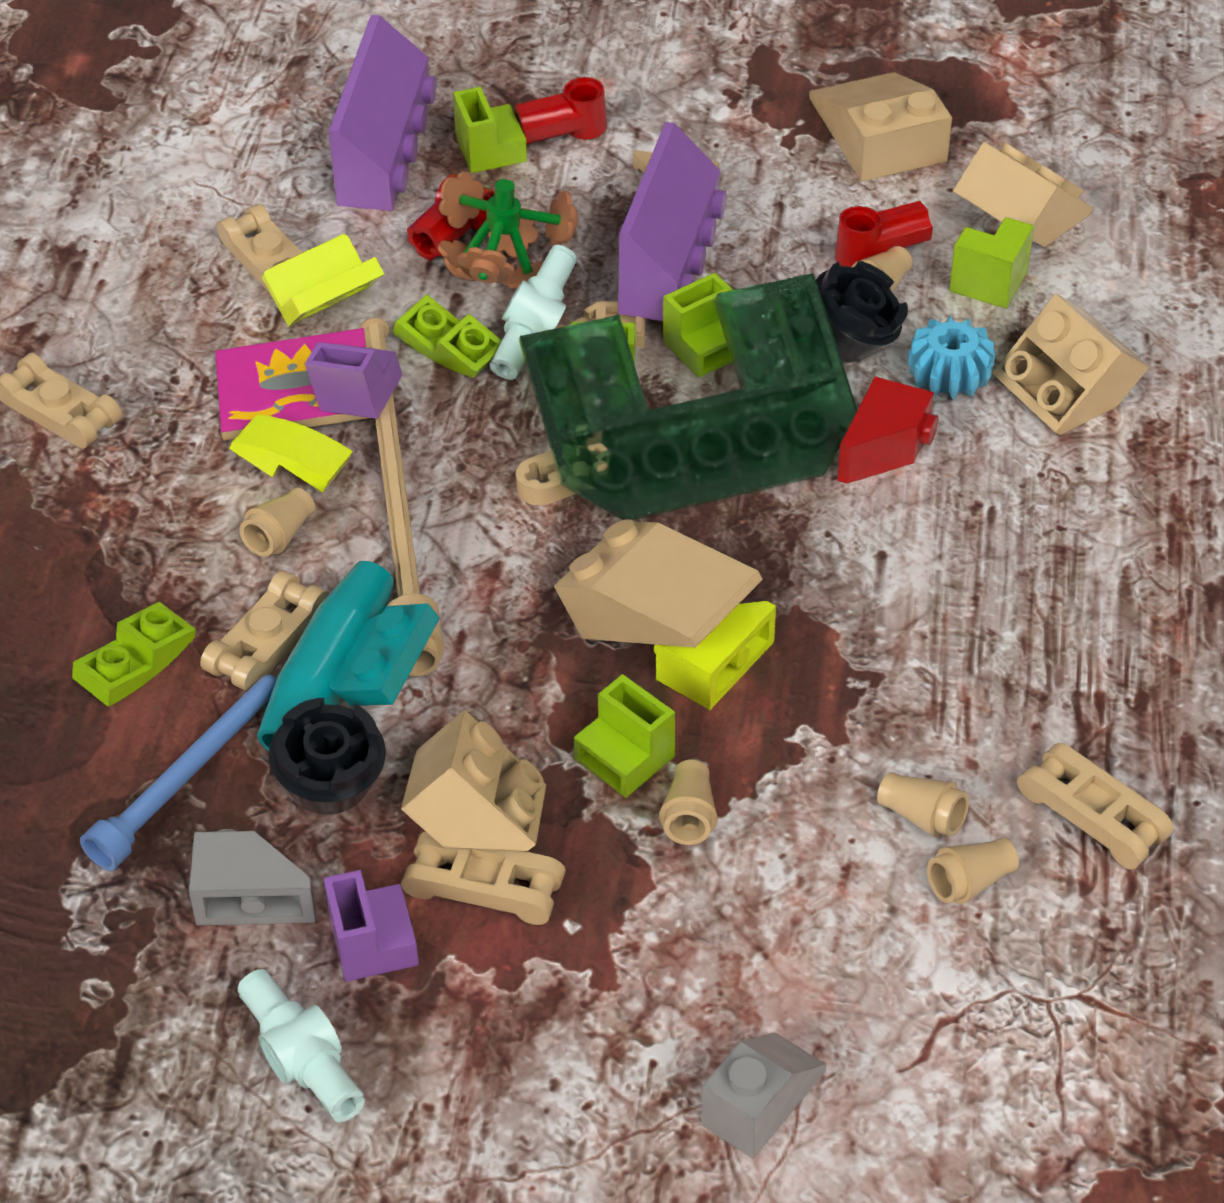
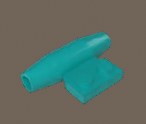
[257,561,440,751]

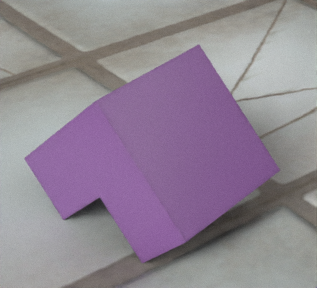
[305,342,402,419]
[323,870,419,982]

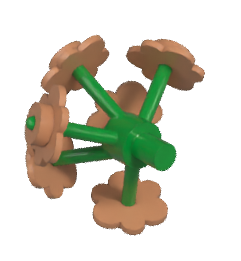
[438,171,578,289]

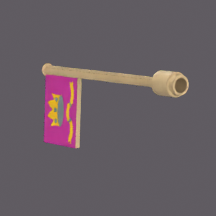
[215,317,444,676]

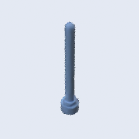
[80,675,277,871]

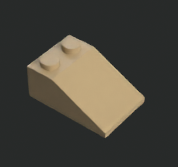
[809,72,952,182]
[554,519,763,648]

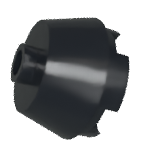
[807,261,908,361]
[269,698,386,814]

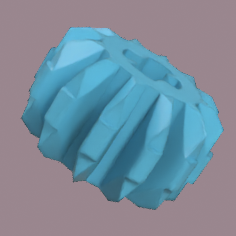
[908,315,995,400]

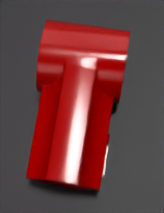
[513,77,608,145]
[407,174,495,261]
[834,201,933,267]

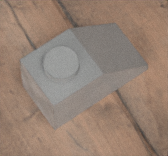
[189,829,316,926]
[701,1032,826,1159]

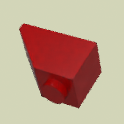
[838,376,939,484]

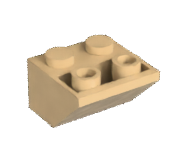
[953,141,1094,247]
[992,293,1149,435]
[401,709,546,851]

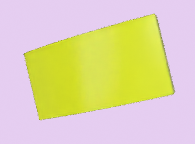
[229,414,353,493]

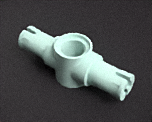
[490,245,577,380]
[238,969,365,1123]

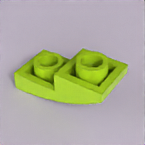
[392,294,502,378]
[72,602,196,707]

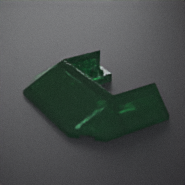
[519,273,858,520]

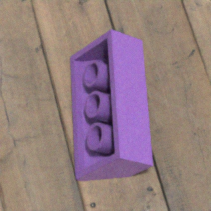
[329,15,437,211]
[618,122,727,321]

